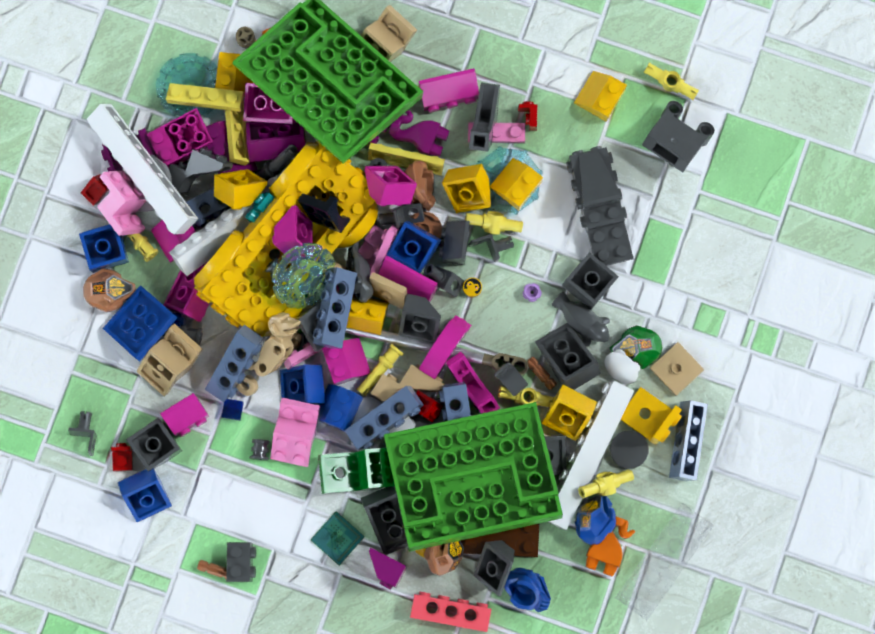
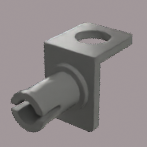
[379,203,425,229]
[468,234,514,263]
[424,264,465,297]
[494,362,528,396]
[68,411,97,456]

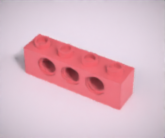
[410,591,491,632]

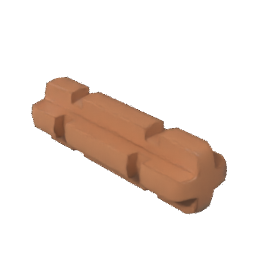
[527,357,557,390]
[197,560,227,579]

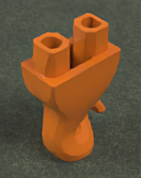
[585,516,635,577]

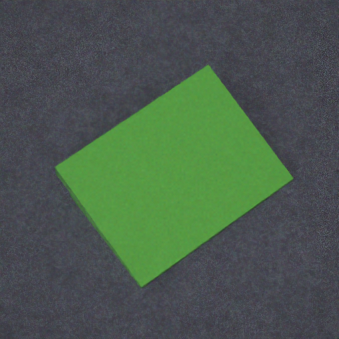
[233,0,423,164]
[384,402,563,552]

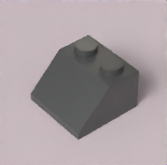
[439,220,470,265]
[562,252,619,310]
[398,294,441,343]
[126,418,182,472]
[473,540,515,596]

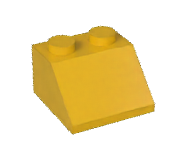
[215,52,253,97]
[574,71,627,122]
[490,158,543,211]
[442,164,491,213]
[214,169,268,210]
[346,295,389,335]
[542,384,597,441]

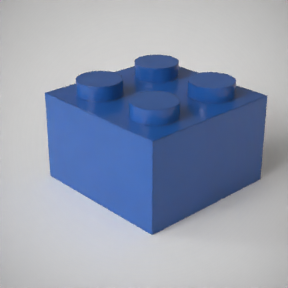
[79,224,129,273]

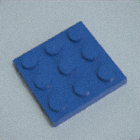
[103,285,178,362]

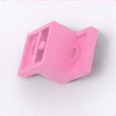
[97,170,146,236]
[270,398,320,467]

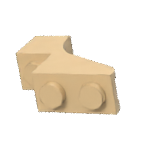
[371,364,444,402]

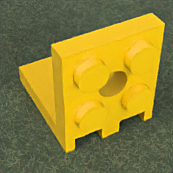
[620,387,682,445]

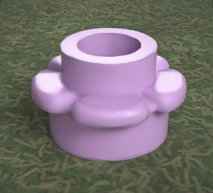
[523,283,542,302]

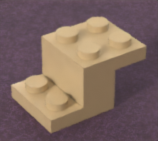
[361,5,417,62]
[136,324,203,397]

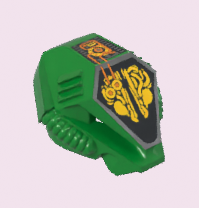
[610,325,663,370]

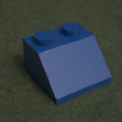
[386,221,441,273]
[280,364,325,405]
[318,384,363,432]
[117,469,172,522]

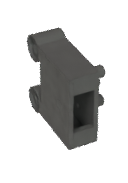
[642,101,715,173]

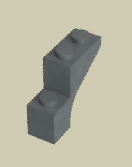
[469,83,500,152]
[169,147,233,192]

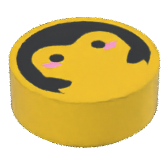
[463,278,482,297]

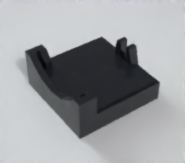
[298,193,350,233]

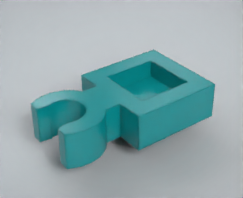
[245,192,275,223]

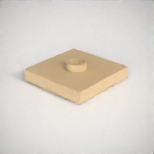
[370,273,407,309]
[650,342,704,396]

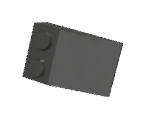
[535,323,601,390]
[361,487,408,555]

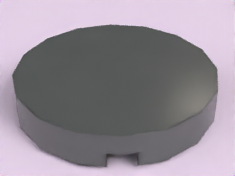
[610,430,649,469]

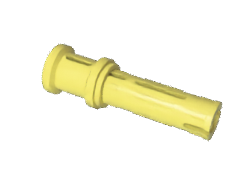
[127,233,159,262]
[356,343,404,397]

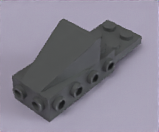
[566,146,634,266]

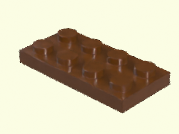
[461,524,539,557]

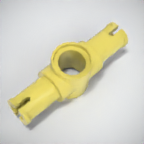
[644,62,699,100]
[465,211,523,234]
[498,385,555,408]
[578,469,634,498]

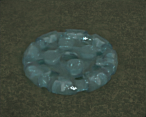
[156,53,218,116]
[272,243,336,309]

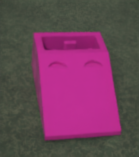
[147,108,213,169]

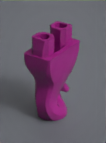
[389,110,449,158]

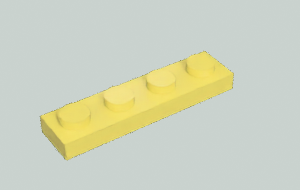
[166,83,244,112]
[225,100,249,166]
[368,143,445,176]

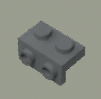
[226,542,256,582]

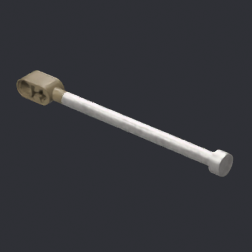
[345,328,528,376]

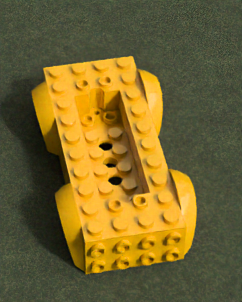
[194,141,379,337]

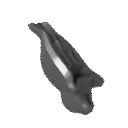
[346,241,374,303]
[552,292,610,347]

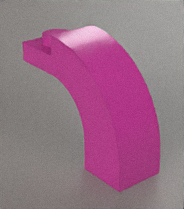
[419,315,472,379]
[445,352,500,414]

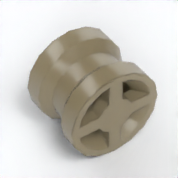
[236,26,256,49]

